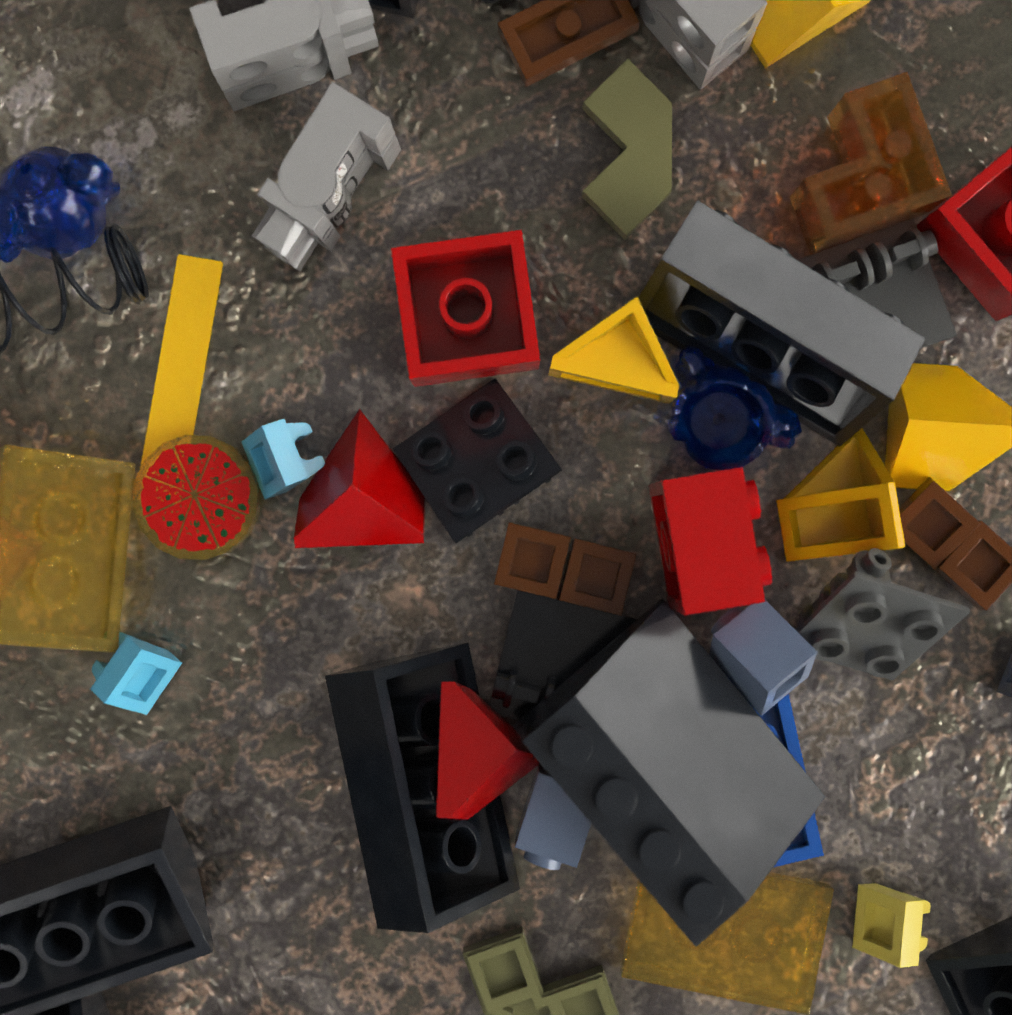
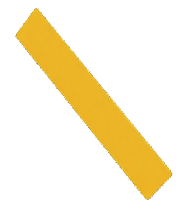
[135,254,223,505]

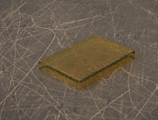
[0,445,136,653]
[620,872,834,1015]

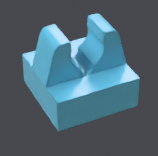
[241,418,325,500]
[90,632,182,715]

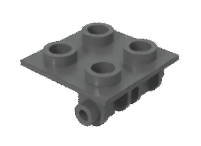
[798,218,957,349]
[796,548,970,680]

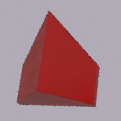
[294,409,425,548]
[436,682,541,820]

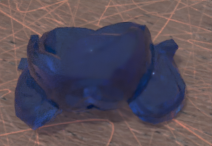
[0,147,120,263]
[668,345,802,471]

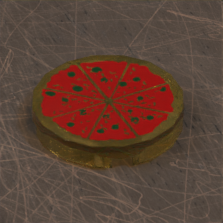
[132,435,261,560]

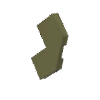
[582,59,672,240]
[463,926,620,1015]

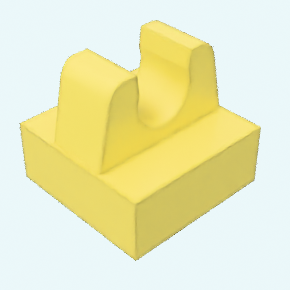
[852,883,931,968]

